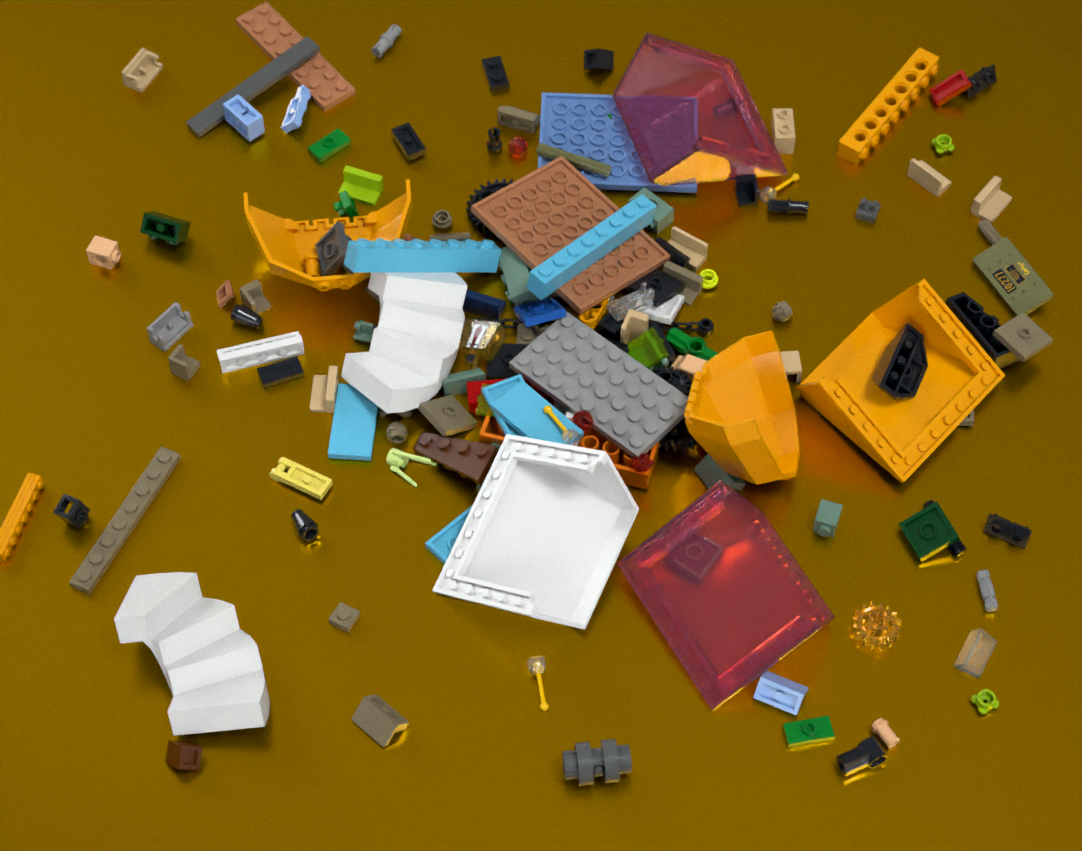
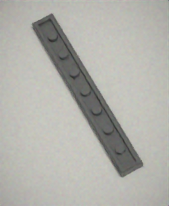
[186,36,320,137]

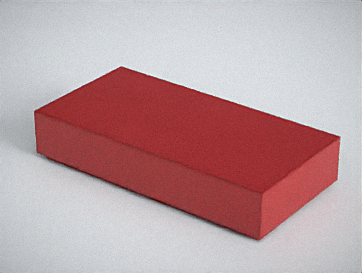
[929,69,972,107]

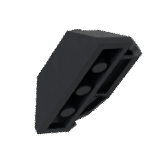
[872,323,928,399]

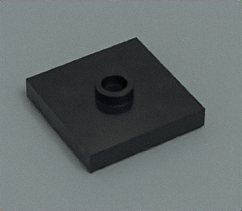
[626,269,685,308]
[486,342,529,380]

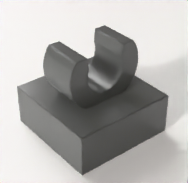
[855,197,881,223]

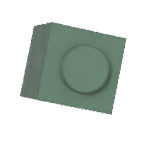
[813,499,843,538]

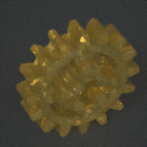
[851,602,902,650]

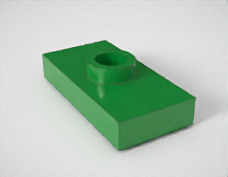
[308,128,351,163]
[783,715,835,748]

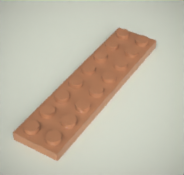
[235,2,356,112]

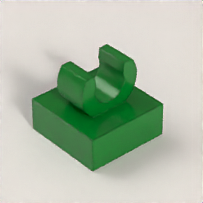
[333,191,359,219]

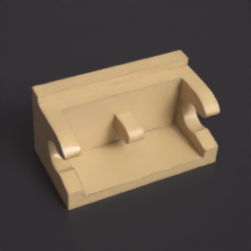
[121,47,163,93]

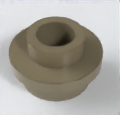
[432,210,452,229]

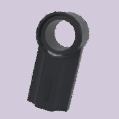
[836,736,887,776]

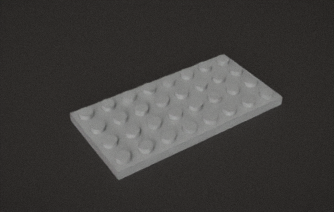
[509,312,688,461]

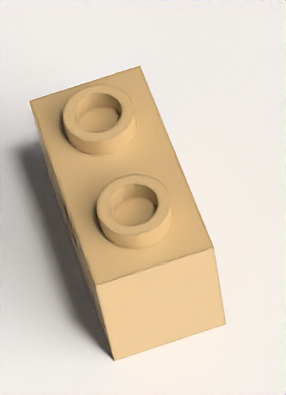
[771,108,796,154]

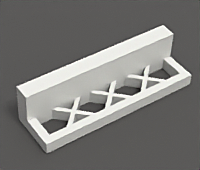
[217,331,305,373]

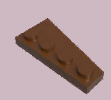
[413,432,499,485]

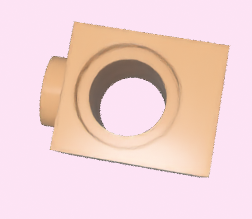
[86,235,121,270]

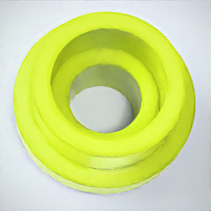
[699,269,718,289]

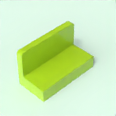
[338,165,384,206]

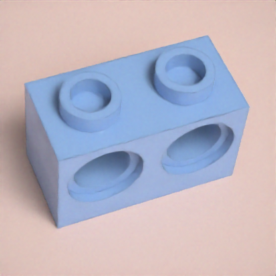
[223,94,265,142]

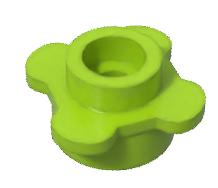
[931,134,954,154]
[971,689,999,714]

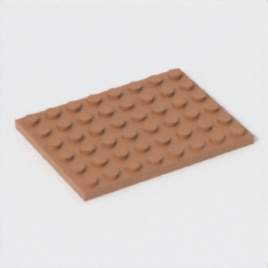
[471,156,671,315]

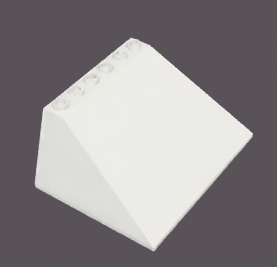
[432,434,639,630]

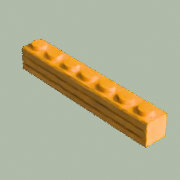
[0,472,44,562]

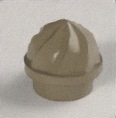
[772,300,794,322]
[386,422,408,444]

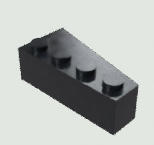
[945,292,1021,369]

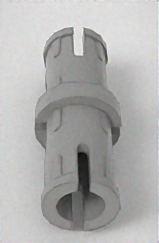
[371,24,402,58]

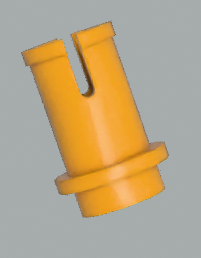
[303,253,320,277]

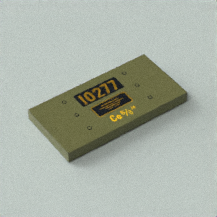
[972,236,1054,316]

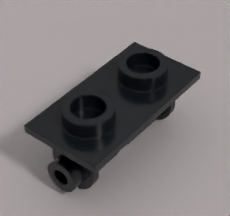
[965,64,997,98]
[983,513,1032,549]

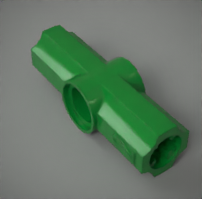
[666,327,718,361]

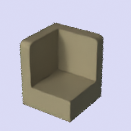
[239,279,271,315]
[168,344,201,381]

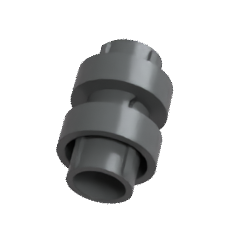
[562,739,632,786]

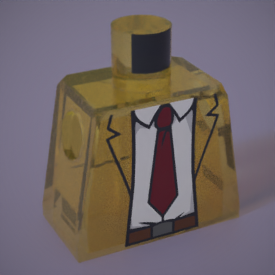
[459,319,508,368]

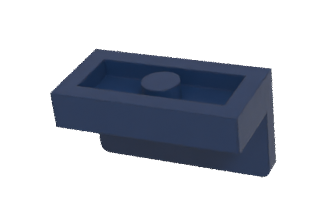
[462,289,506,319]

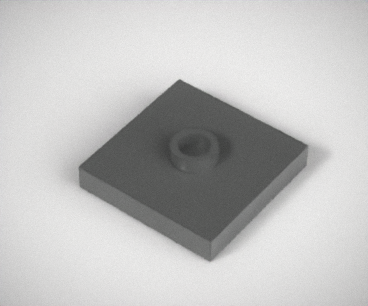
[315,221,348,276]

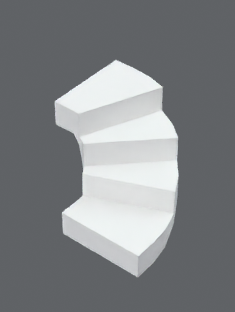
[341,272,468,413]
[114,572,270,736]

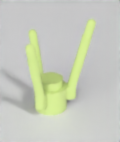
[386,448,438,487]

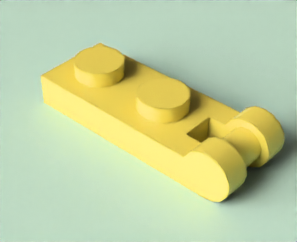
[269,457,333,500]

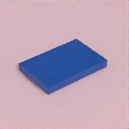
[513,297,567,327]

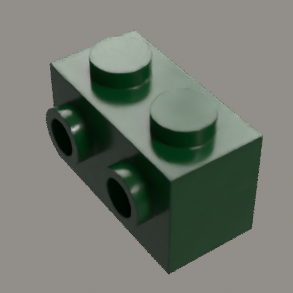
[140,211,191,245]

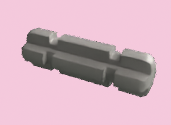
[977,570,999,612]

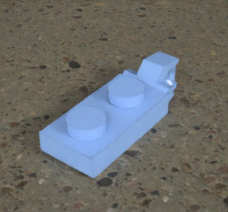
[281,84,311,133]

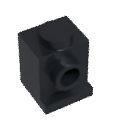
[53,494,91,529]

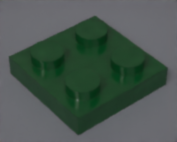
[899,501,960,562]

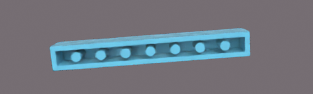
[526,194,657,300]
[344,238,502,273]

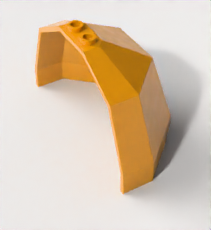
[243,179,412,291]
[684,330,800,485]

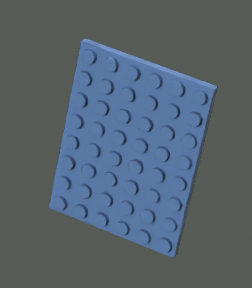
[538,92,698,193]

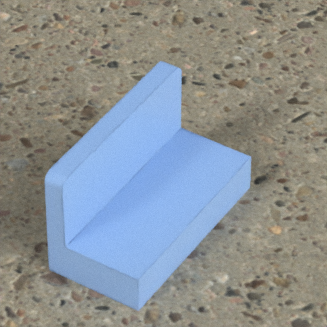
[753,671,809,715]

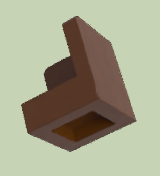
[165,740,203,770]

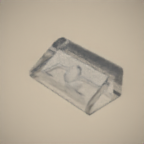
[954,628,997,678]

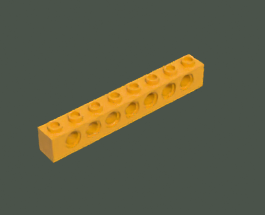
[836,47,939,165]

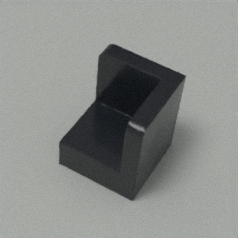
[584,48,614,71]
[734,174,760,207]
[598,310,625,341]

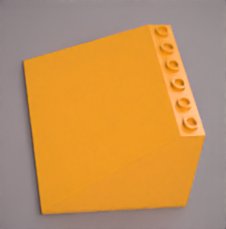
[796,279,1005,483]

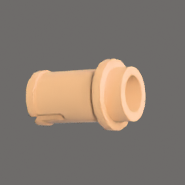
[871,718,900,749]

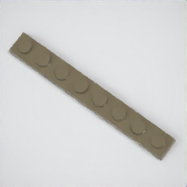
[69,446,181,595]

